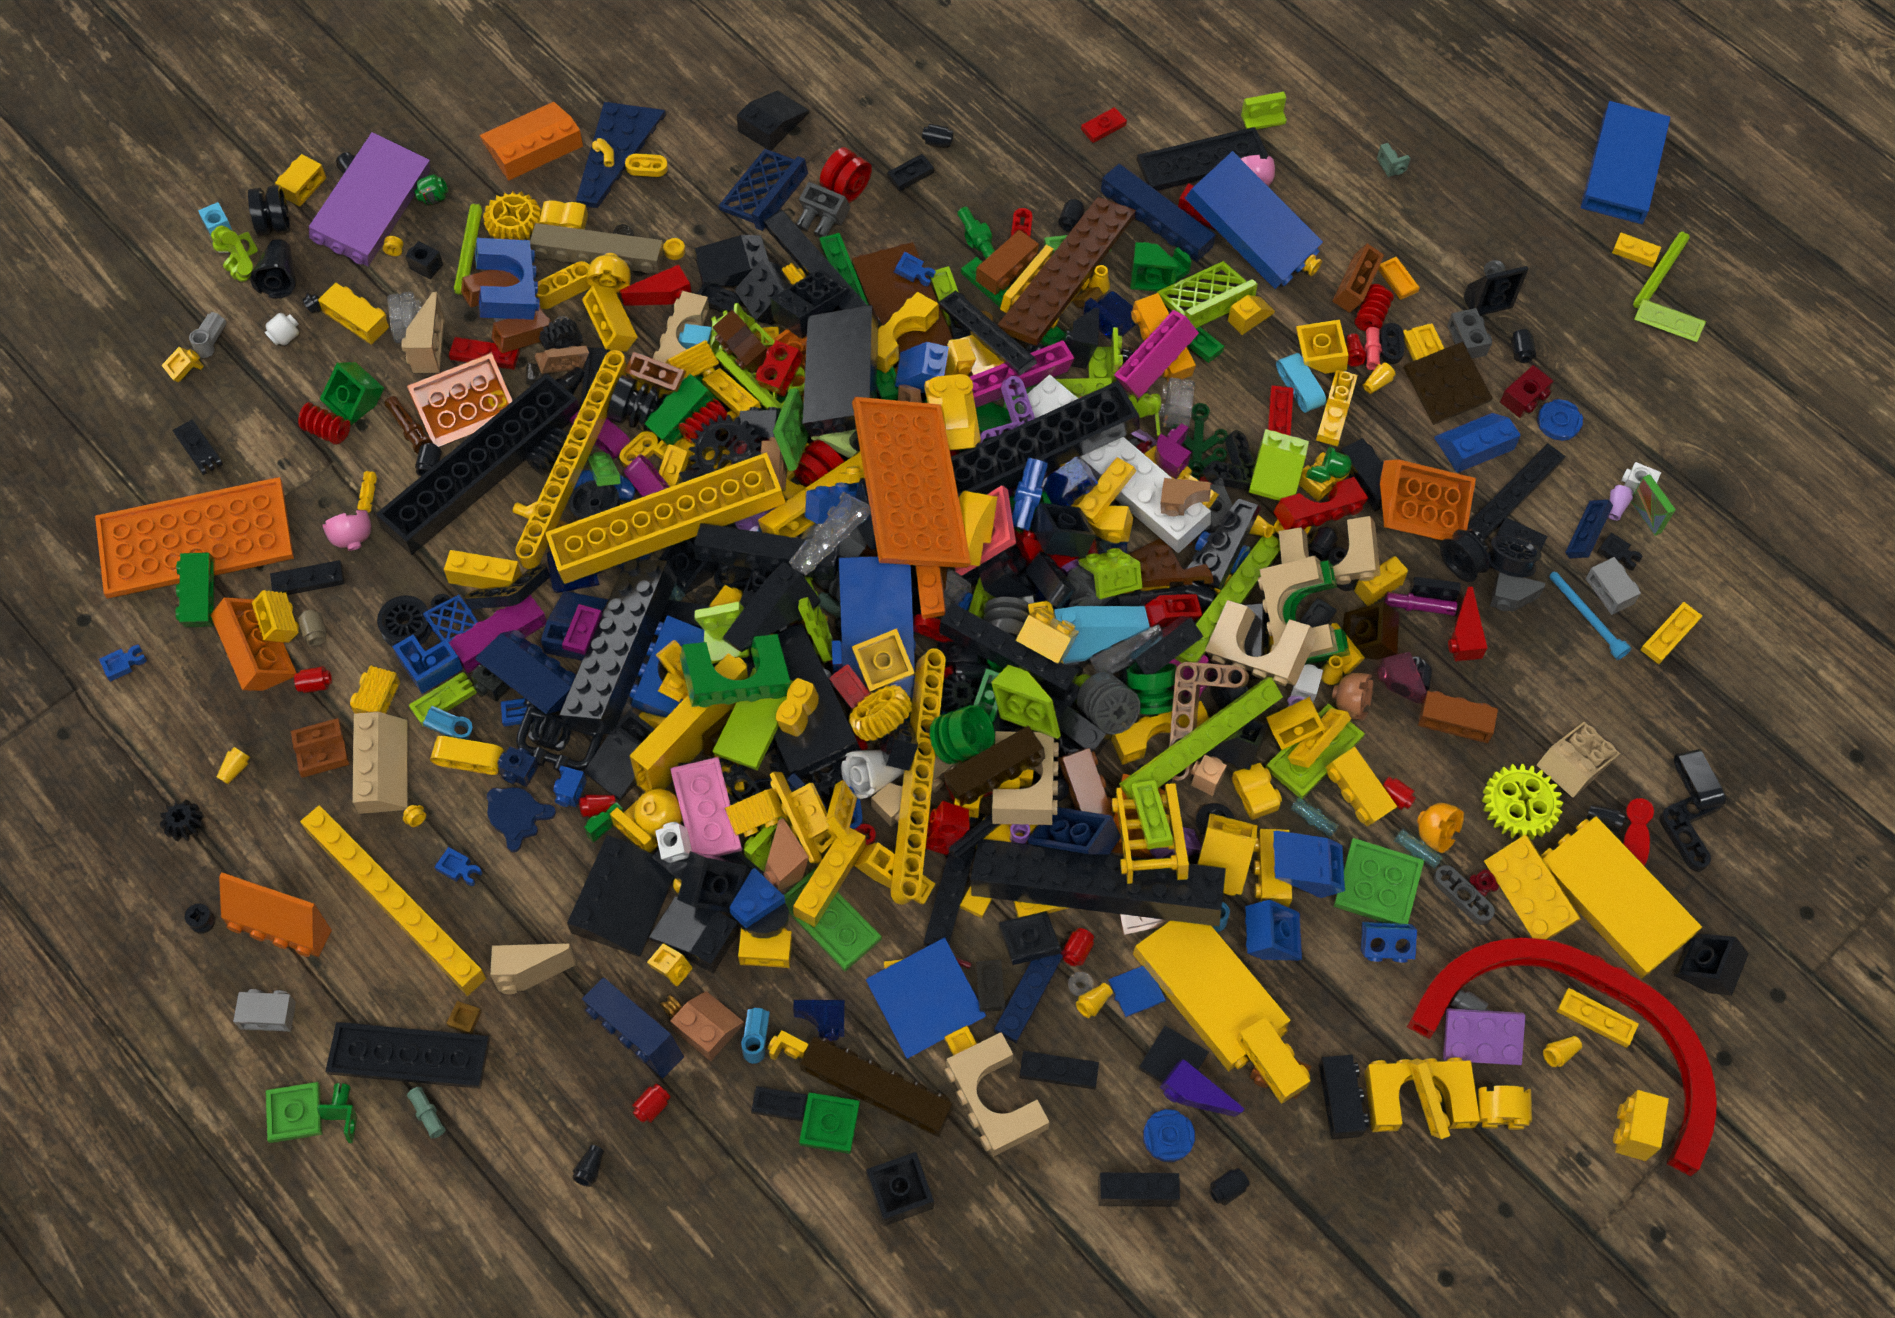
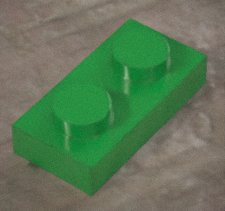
[1188,327,1225,363]

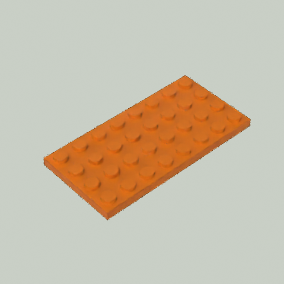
[852,397,971,568]
[95,477,294,599]

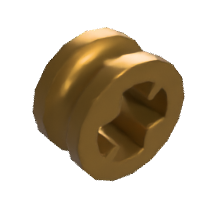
[660,995,682,1018]

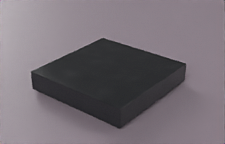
[999,911,1061,965]
[1139,1025,1209,1083]

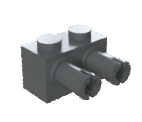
[795,182,851,238]
[1067,565,1115,607]

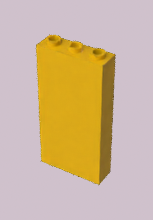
[630,653,748,792]
[1541,816,1702,979]
[1133,921,1290,1072]

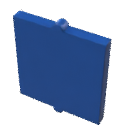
[1108,966,1166,1018]

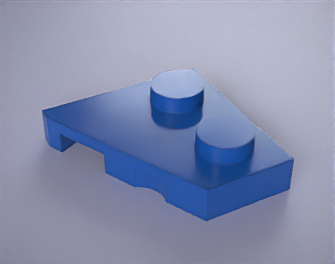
[730,868,785,928]

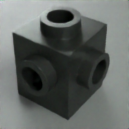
[471,664,510,702]

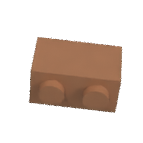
[670,991,745,1061]

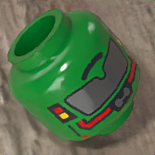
[414,174,448,206]

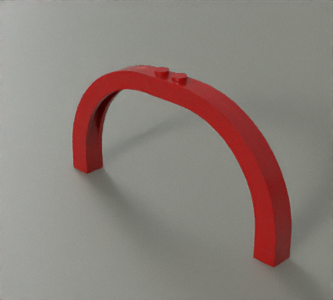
[1407,938,1717,1177]

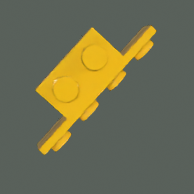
[770,772,829,863]

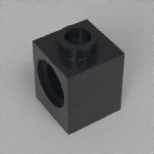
[406,241,443,280]

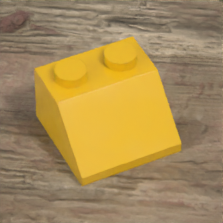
[1296,320,1348,374]

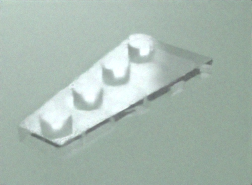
[789,492,871,576]

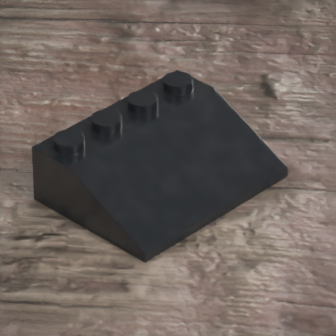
[567,835,675,957]

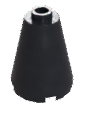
[250,239,296,299]

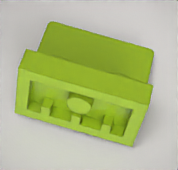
[1088,327,1123,383]
[1078,548,1142,599]
[695,602,749,664]

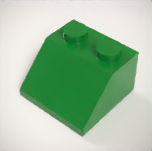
[1130,242,1178,292]
[320,362,384,425]

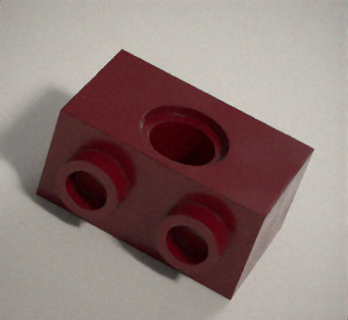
[1500,365,1553,418]

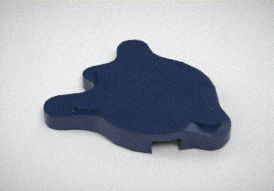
[487,788,556,852]

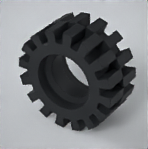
[539,318,583,350]

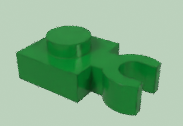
[584,802,623,843]

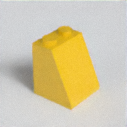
[1197,813,1258,896]

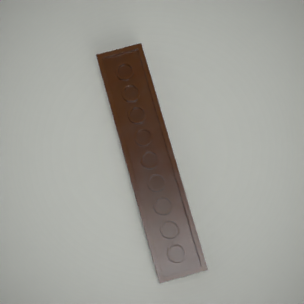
[998,197,1136,346]

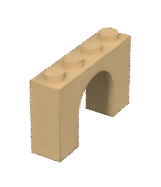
[1279,516,1380,585]
[1258,556,1338,658]
[1205,600,1318,686]
[992,731,1059,825]
[944,1032,1050,1157]

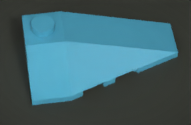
[1054,606,1150,664]

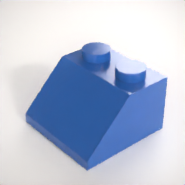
[895,342,949,394]
[1245,899,1302,961]

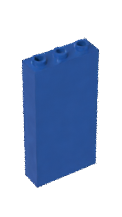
[1580,101,1670,224]
[1185,151,1323,289]
[839,557,915,702]

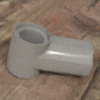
[189,312,227,358]

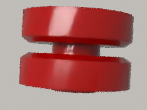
[819,147,872,203]
[793,439,844,487]

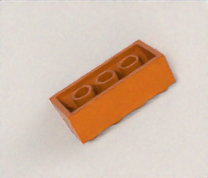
[211,597,296,691]

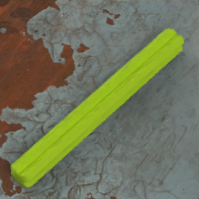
[454,204,482,295]
[1633,232,1690,309]

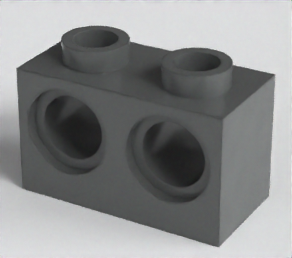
[1447,308,1492,359]

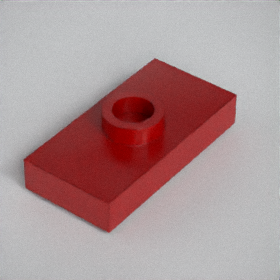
[1081,107,1127,143]

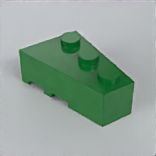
[645,374,720,445]

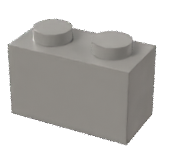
[1586,557,1641,615]
[233,989,296,1032]

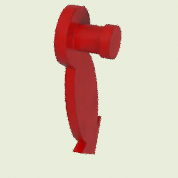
[1623,798,1654,867]

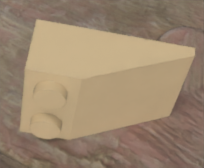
[402,292,445,373]
[490,944,576,994]

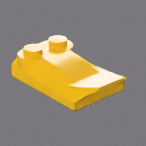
[924,374,981,450]

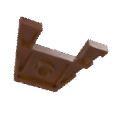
[1128,538,1213,588]

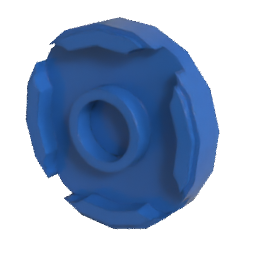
[1537,399,1583,441]
[1143,1109,1195,1162]

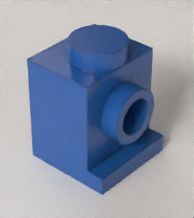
[553,766,587,807]

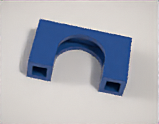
[475,238,539,320]
[629,615,704,717]

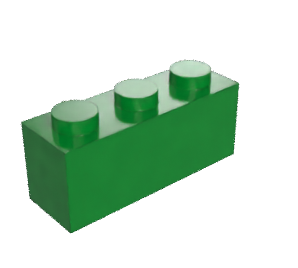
[175,553,215,627]

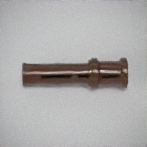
[384,396,433,454]

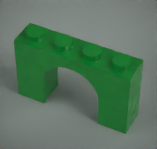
[1283,560,1350,665]
[680,634,791,707]

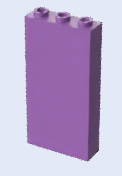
[309,132,430,267]

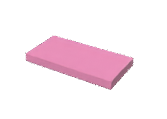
[670,757,742,856]

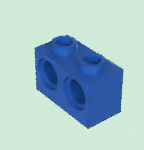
[1361,922,1417,963]

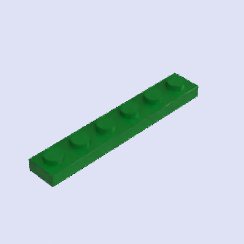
[961,257,1065,347]

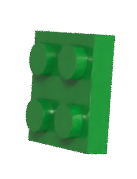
[799,1092,860,1154]

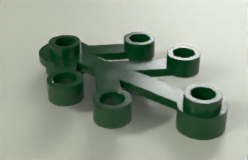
[1170,403,1228,480]

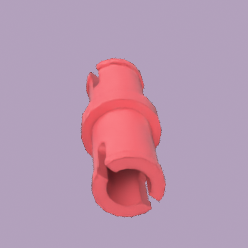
[1364,327,1382,370]

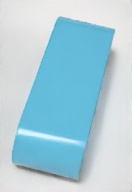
[1276,353,1326,413]

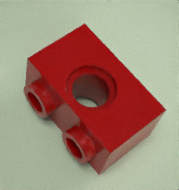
[1144,594,1202,627]

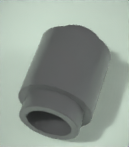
[1450,989,1490,1011]

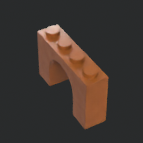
[461,270,551,353]

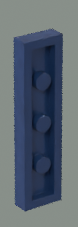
[994,954,1063,1044]

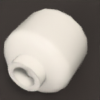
[265,313,299,346]

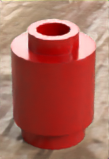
[294,666,332,693]
[1382,776,1416,811]
[1061,928,1095,967]
[632,1084,671,1123]

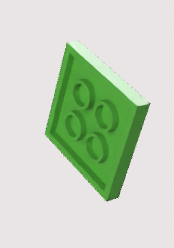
[1333,838,1424,924]

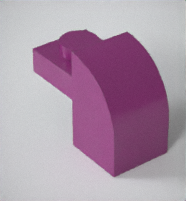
[1155,423,1191,479]

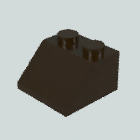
[1343,602,1399,660]

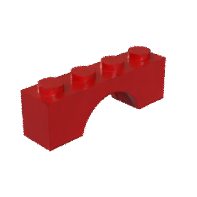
[1273,477,1368,530]

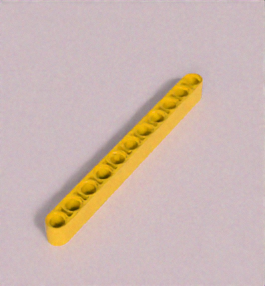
[515,350,627,569]
[891,648,945,905]

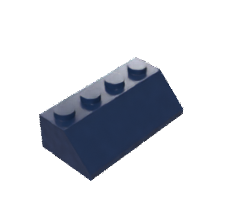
[476,630,576,714]

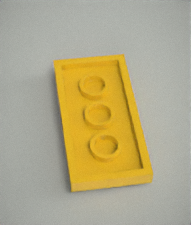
[1484,835,1581,940]

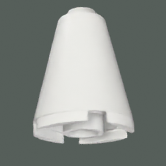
[841,750,904,799]

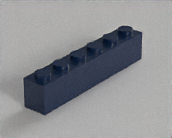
[1101,164,1216,262]

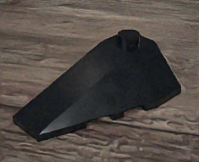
[723,562,821,652]

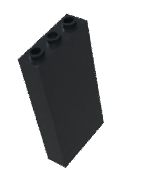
[803,305,878,437]
[741,623,861,779]

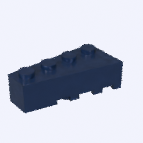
[582,977,684,1079]

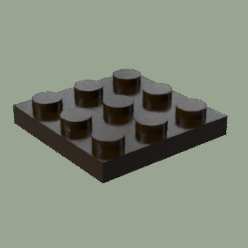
[1403,341,1493,425]

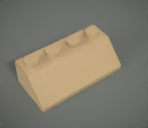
[353,712,408,814]

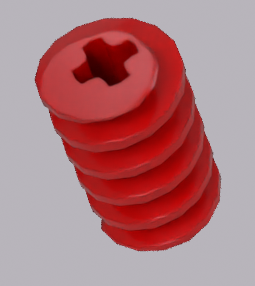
[1355,284,1394,332]
[678,398,727,444]
[298,402,350,445]

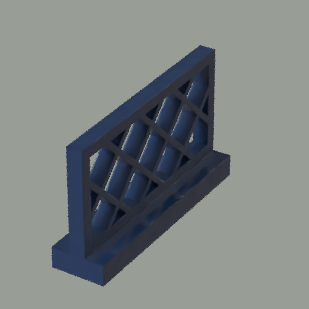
[718,149,808,231]

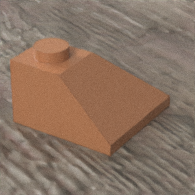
[764,818,809,891]

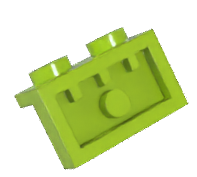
[1241,92,1287,129]

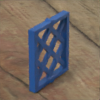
[423,595,478,642]

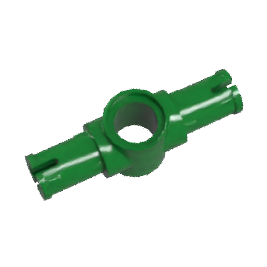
[957,207,996,259]

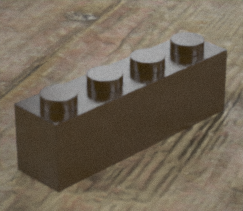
[944,726,1045,807]

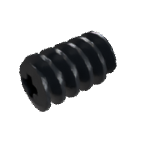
[526,428,568,476]

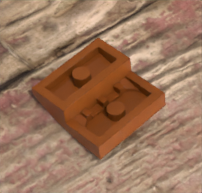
[291,718,349,778]

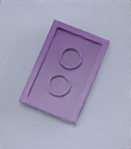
[1443,1009,1525,1065]

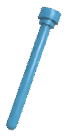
[1550,572,1632,660]

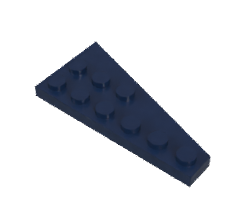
[576,102,666,208]

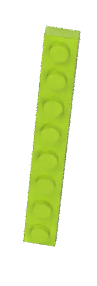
[1175,535,1281,670]
[1119,677,1283,799]

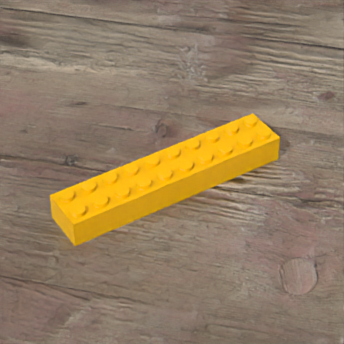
[545,452,786,584]

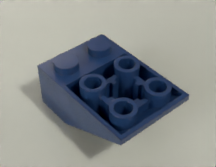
[541,591,608,661]

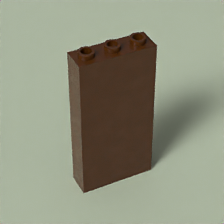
[852,242,953,369]

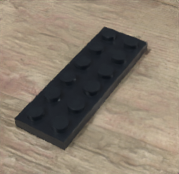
[1137,127,1268,191]
[325,1022,490,1089]

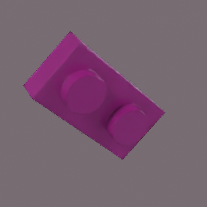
[562,604,602,655]

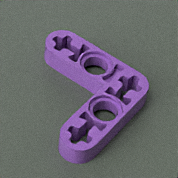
[977,376,1035,445]

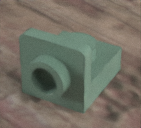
[1377,143,1410,177]

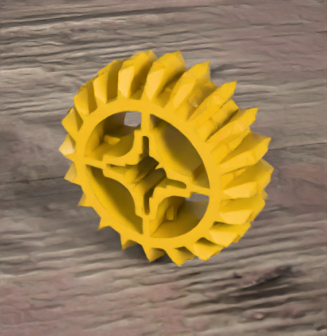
[483,191,541,240]
[848,685,912,741]

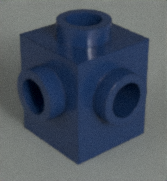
[498,746,538,787]

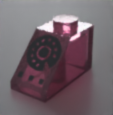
[1378,652,1427,704]

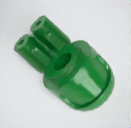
[1306,447,1352,483]

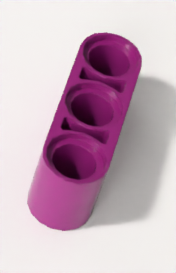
[570,410,631,459]
[624,454,670,497]

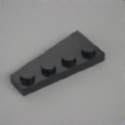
[1183,499,1261,590]

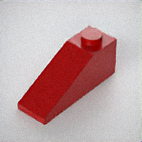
[620,265,692,306]
[1448,586,1487,661]

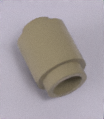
[298,610,327,646]

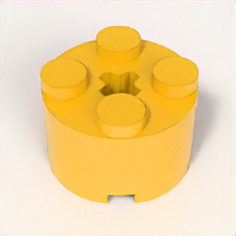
[1478,1086,1532,1130]

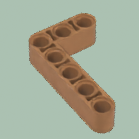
[1169,662,1249,780]

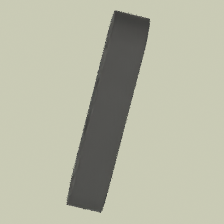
[1433,865,1495,925]

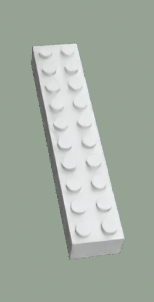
[1018,375,1211,553]

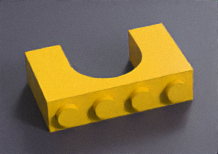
[1364,1057,1480,1132]

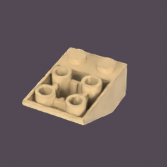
[1537,722,1621,797]

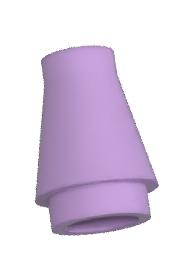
[1608,485,1633,521]

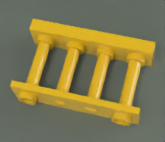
[1000,245,1090,328]
[1112,783,1189,884]

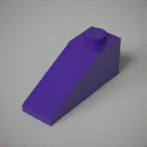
[1159,1059,1244,1117]

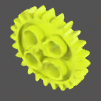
[1482,764,1563,840]

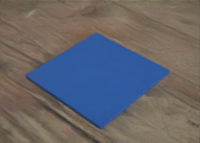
[865,938,986,1059]

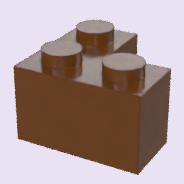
[712,309,768,374]

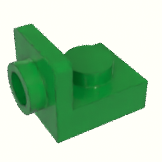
[1172,247,1192,283]

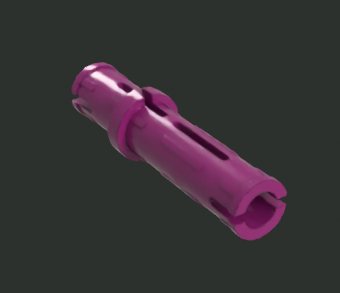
[1385,592,1457,616]

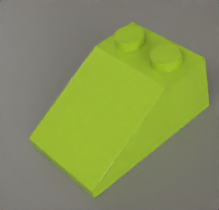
[1249,429,1309,501]
[991,665,1061,739]

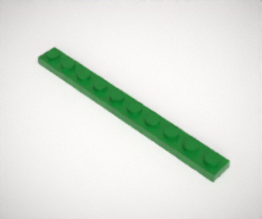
[819,233,899,400]

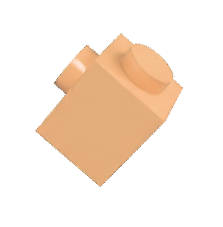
[1191,755,1227,796]

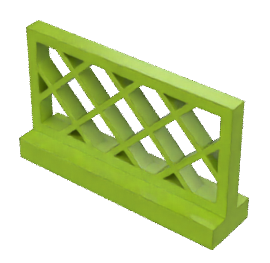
[1157,261,1258,328]
[715,323,805,410]

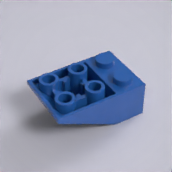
[1273,830,1345,898]

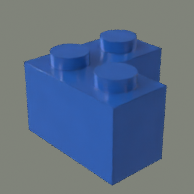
[392,635,463,694]

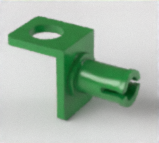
[317,1083,357,1143]

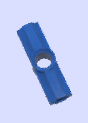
[1012,458,1048,531]

